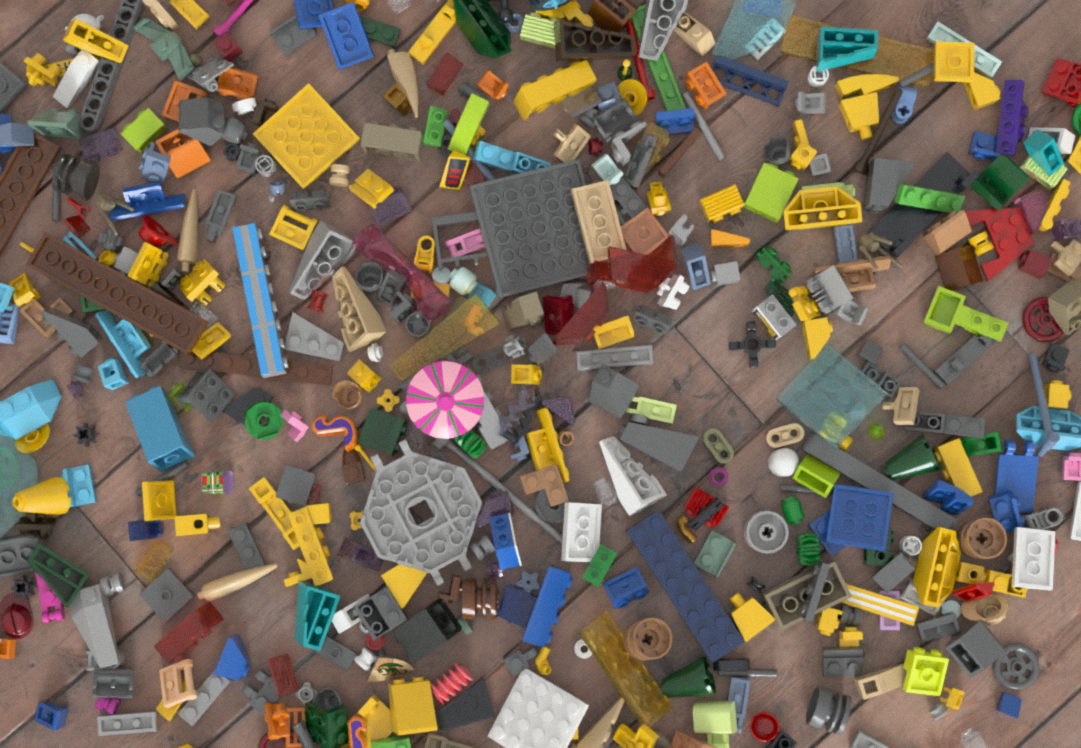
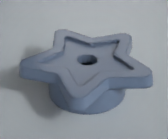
[516,570,541,595]

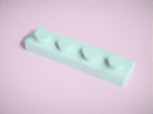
[926,22,1002,79]

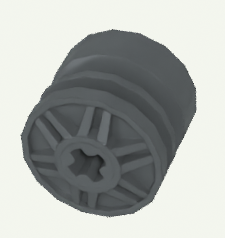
[806,686,852,735]

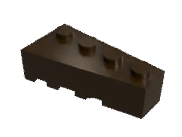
[554,19,635,61]

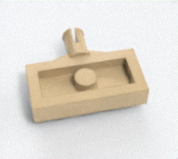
[553,124,591,163]
[1050,239,1081,276]
[882,387,920,425]

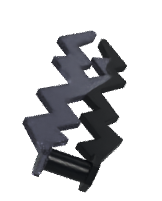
[497,384,542,445]

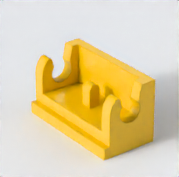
[592,316,635,349]

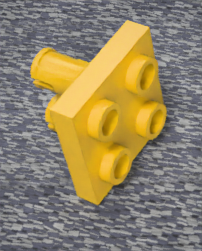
[178,258,225,306]

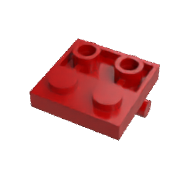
[1042,58,1081,108]

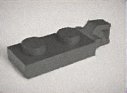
[623,133,657,188]
[205,189,237,243]

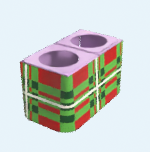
[201,471,234,494]

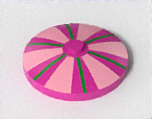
[406,360,484,439]

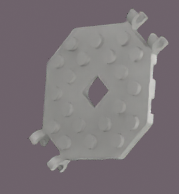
[360,439,482,586]

